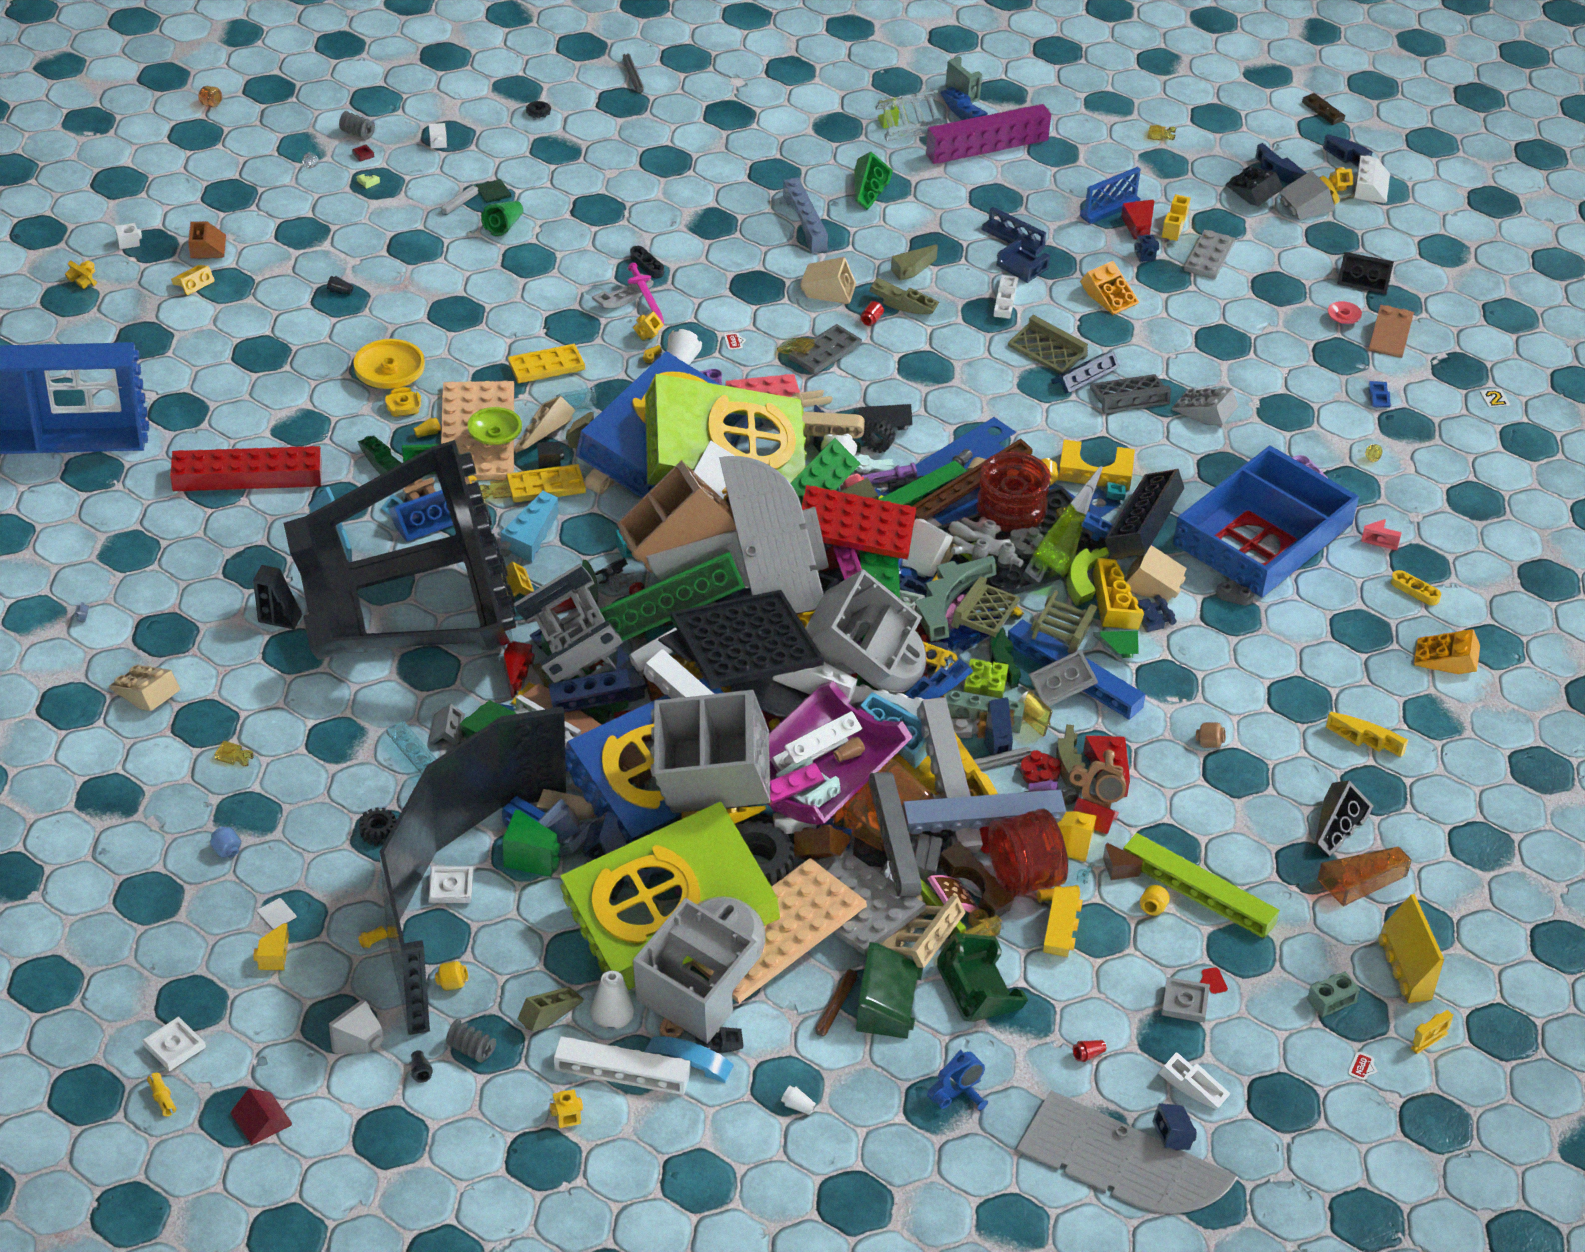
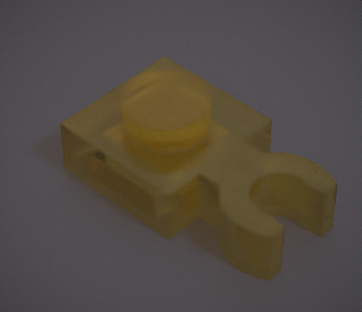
[214,741,254,766]

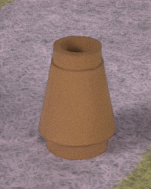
[834,737,865,762]

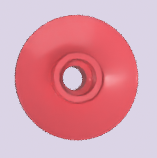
[1328,301,1362,324]

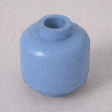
[210,826,241,858]

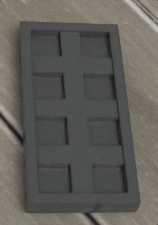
[789,324,862,375]

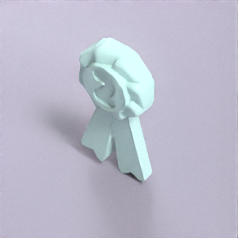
[854,454,895,473]

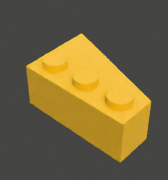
[1043,887,1083,957]

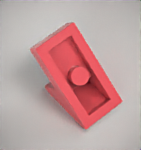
[1361,519,1402,550]

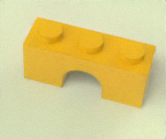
[1162,194,1191,241]

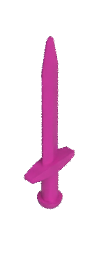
[628,263,664,324]

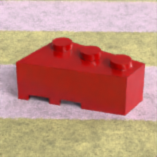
[1083,735,1130,797]

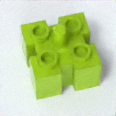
[964,658,1009,698]

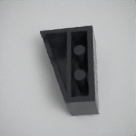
[253,565,303,630]

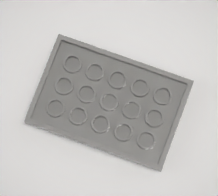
[815,850,926,955]

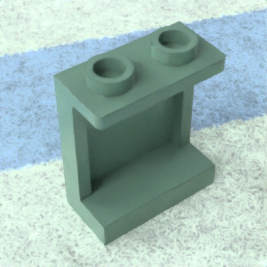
[945,56,982,103]

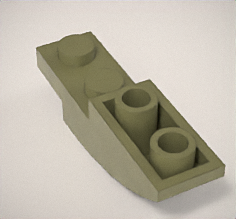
[869,277,939,314]
[1056,724,1085,795]

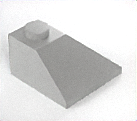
[329,999,383,1054]

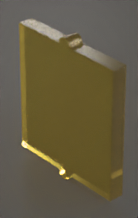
[1023,691,1053,737]

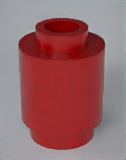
[861,301,884,326]

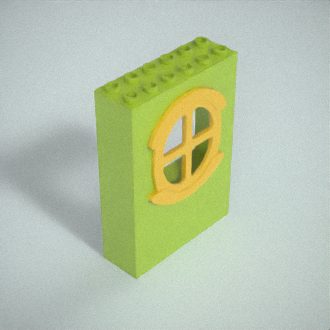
[645,374,807,486]
[559,801,780,991]

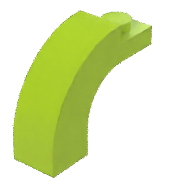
[1066,547,1109,607]

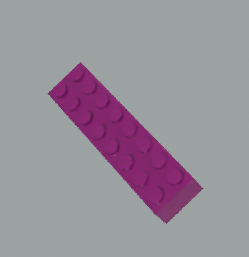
[926,104,1052,164]

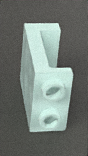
[776,756,841,808]

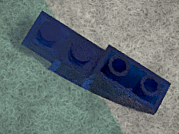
[939,609,999,651]

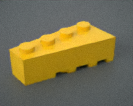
[1092,558,1144,630]

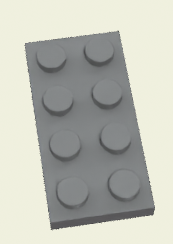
[1184,230,1236,280]

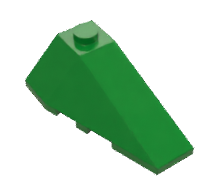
[854,152,893,210]

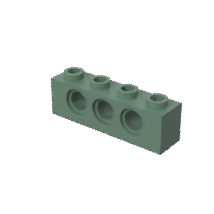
[946,690,1025,733]

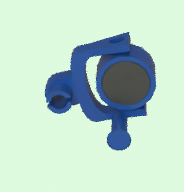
[927,1049,988,1110]

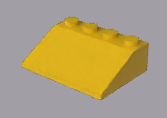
[1378,894,1444,1003]

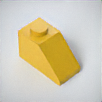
[254,923,289,970]

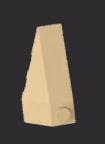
[514,396,576,452]

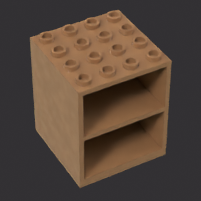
[617,460,736,573]

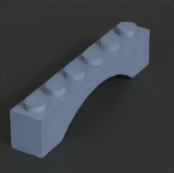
[783,178,828,253]

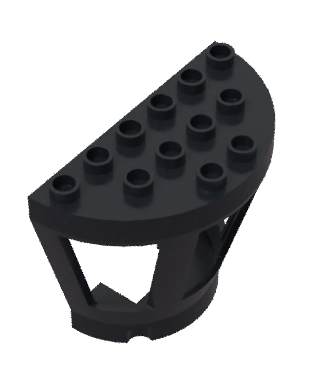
[284,440,517,660]

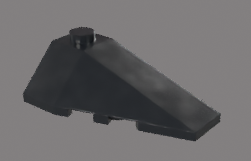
[1315,780,1373,856]

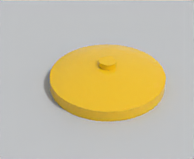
[354,339,425,389]

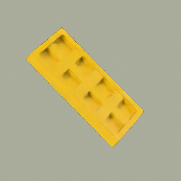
[508,344,585,383]
[507,464,586,503]

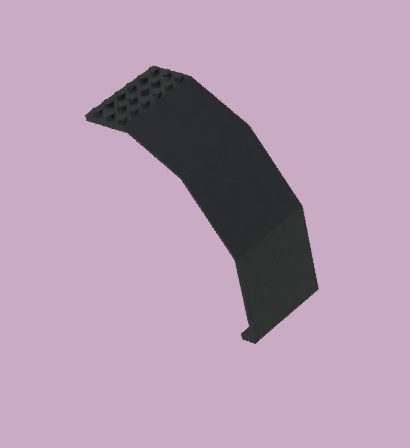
[379,706,566,1035]

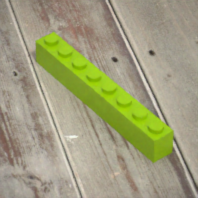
[1123,833,1280,938]

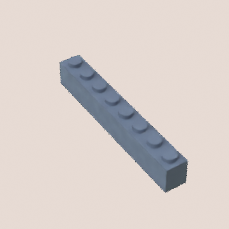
[902,790,1066,834]

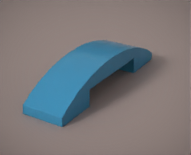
[645,1036,734,1083]

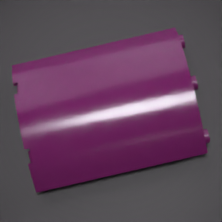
[766,681,913,824]

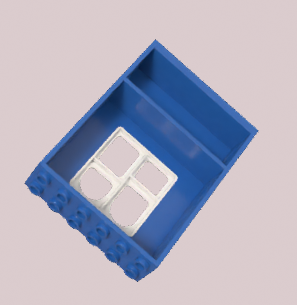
[0,342,149,454]

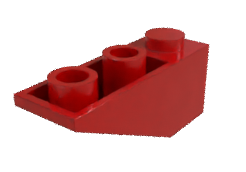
[504,641,535,698]

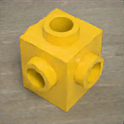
[1328,167,1353,191]
[632,311,664,341]
[549,1089,583,1128]

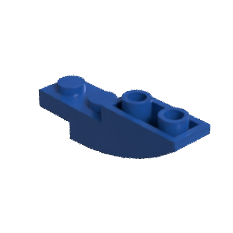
[941,87,988,120]

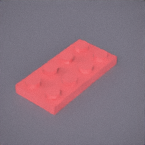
[725,374,800,397]

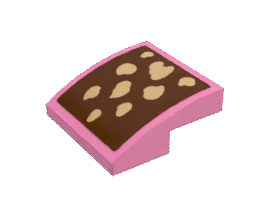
[927,875,980,916]

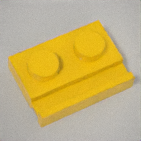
[1411,1010,1453,1054]

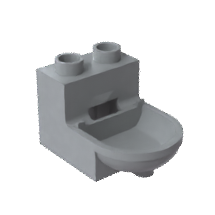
[805,569,926,694]
[633,896,765,1044]

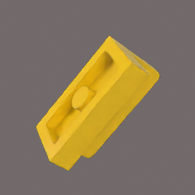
[506,561,534,597]

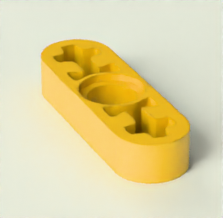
[1391,570,1441,606]

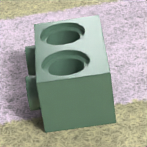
[1307,971,1360,1018]

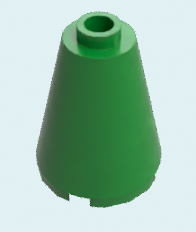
[481,201,524,237]

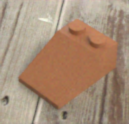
[1369,305,1414,358]

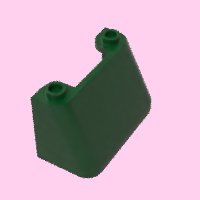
[937,933,1028,1022]
[856,942,923,1039]

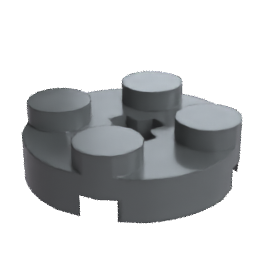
[1009,527,1046,559]

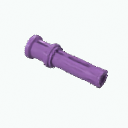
[861,462,917,484]

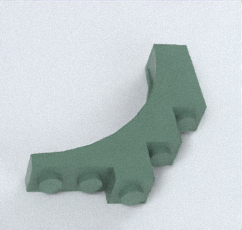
[915,556,996,642]

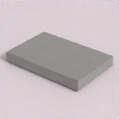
[1028,649,1098,708]

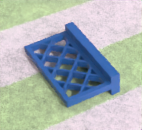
[1080,167,1141,224]

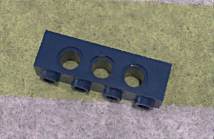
[548,669,632,712]

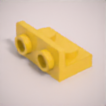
[171,265,214,295]

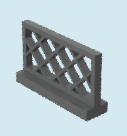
[1090,374,1171,414]

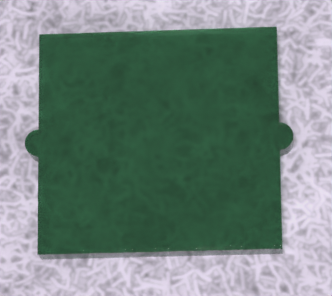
[476,179,512,203]

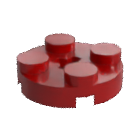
[1020,750,1061,784]

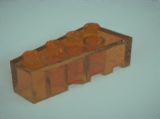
[1317,846,1412,907]

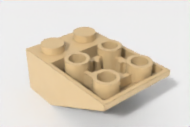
[109,664,181,711]

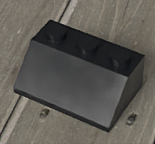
[1337,252,1394,294]
[853,404,913,431]

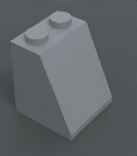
[1279,170,1335,220]

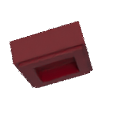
[352,144,374,162]

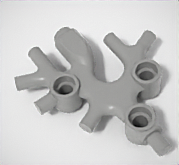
[949,517,1023,567]

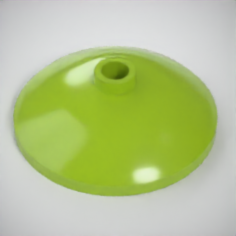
[467,407,522,446]

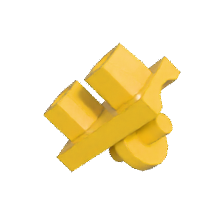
[65,260,97,289]

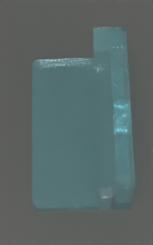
[556,387,597,409]

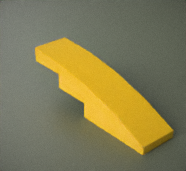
[1326,712,1408,758]

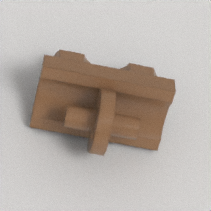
[401,478,436,503]

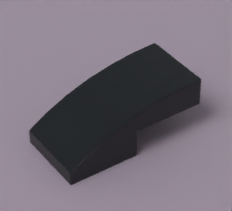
[695,1027,744,1053]

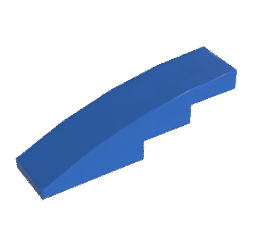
[904,658,973,699]

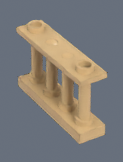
[881,895,966,968]

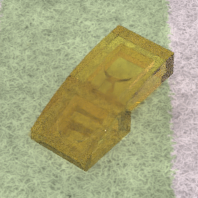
[777,337,815,355]

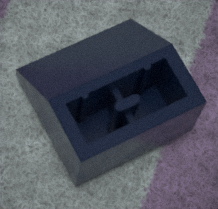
[582,811,627,859]

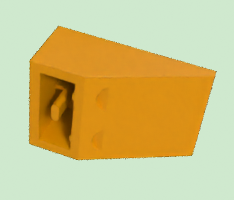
[1080,261,1139,315]
[1414,629,1480,674]

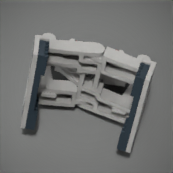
[514,564,622,683]

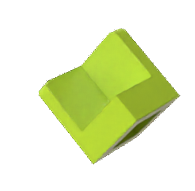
[878,102,899,129]

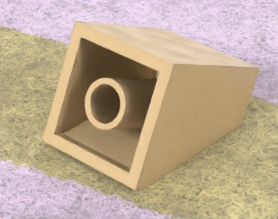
[800,256,857,304]
[1124,545,1187,602]

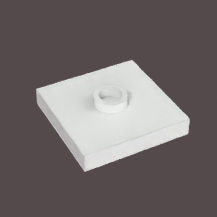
[429,866,473,903]
[142,1017,206,1071]

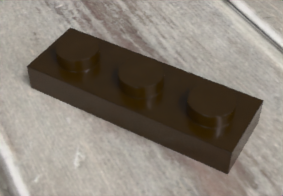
[1302,93,1345,125]

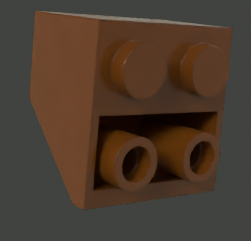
[794,825,851,861]

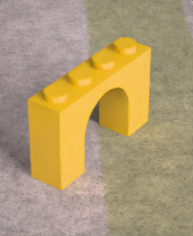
[1058,439,1135,490]

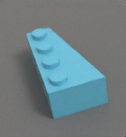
[501,491,559,562]
[860,692,927,769]

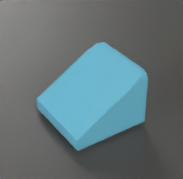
[381,494,404,516]

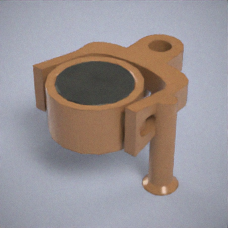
[1070,750,1126,809]

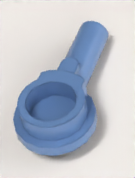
[630,867,666,886]

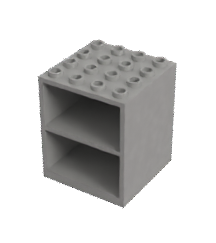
[651,690,770,813]

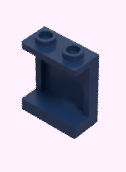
[997,239,1050,283]

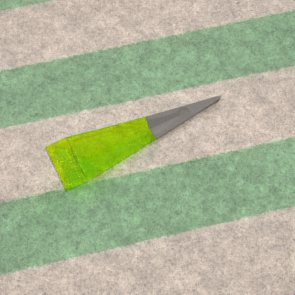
[1033,466,1103,577]

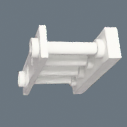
[771,711,862,773]

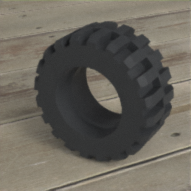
[735,821,795,887]

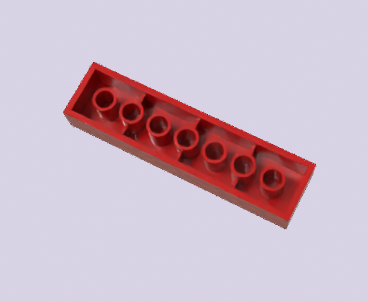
[170,446,322,492]

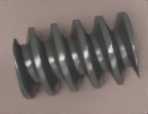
[339,111,375,140]
[446,1019,496,1062]

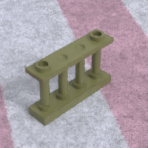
[1031,591,1098,654]

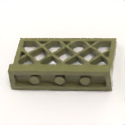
[1008,314,1088,374]
[951,576,1021,637]

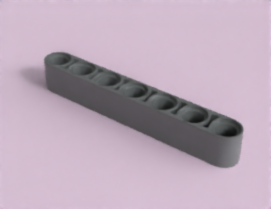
[869,772,922,896]

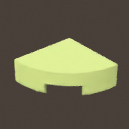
[357,174,380,188]

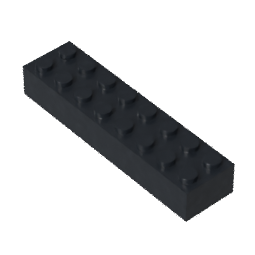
[1105,469,1185,559]

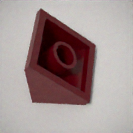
[230,1088,292,1145]

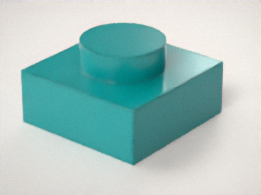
[1106,482,1126,501]

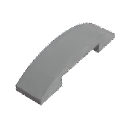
[592,274,654,308]

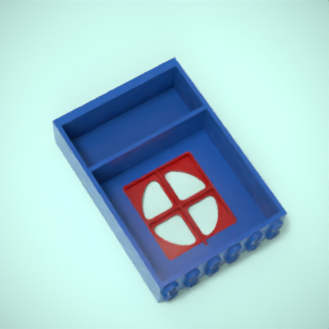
[1173,445,1359,598]

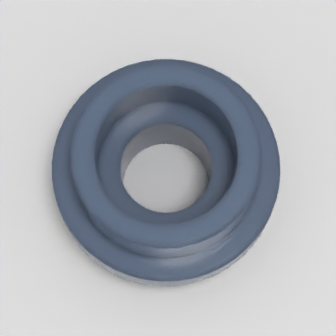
[75,602,89,622]

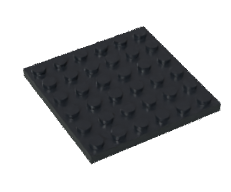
[670,590,824,690]

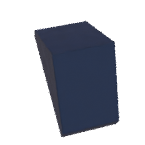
[545,805,580,844]

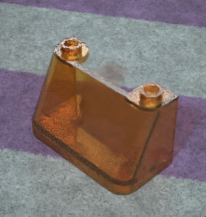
[843,758,934,852]

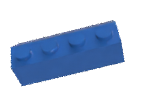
[388,490,453,542]

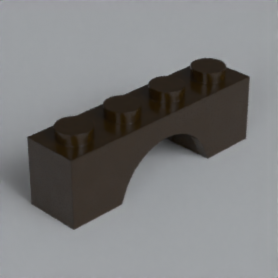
[938,841,1014,922]

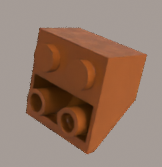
[188,221,226,259]

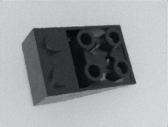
[1226,166,1283,206]

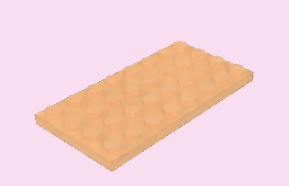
[441,381,514,480]
[689,858,867,1003]

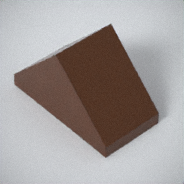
[1103,842,1143,880]

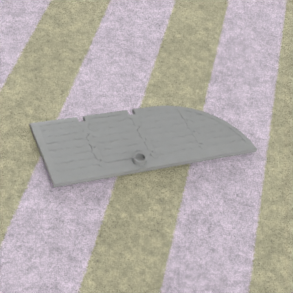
[719,456,824,614]
[646,507,829,587]
[1016,1090,1238,1214]

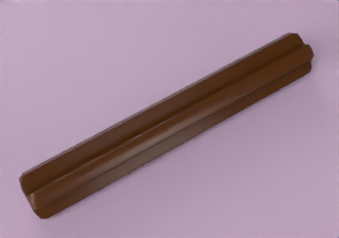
[815,969,858,1037]

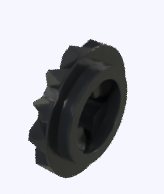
[526,101,551,119]

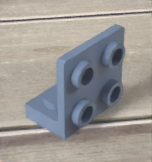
[537,799,593,856]

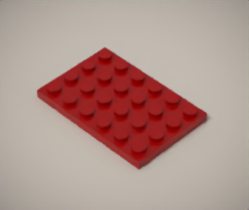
[802,485,916,560]

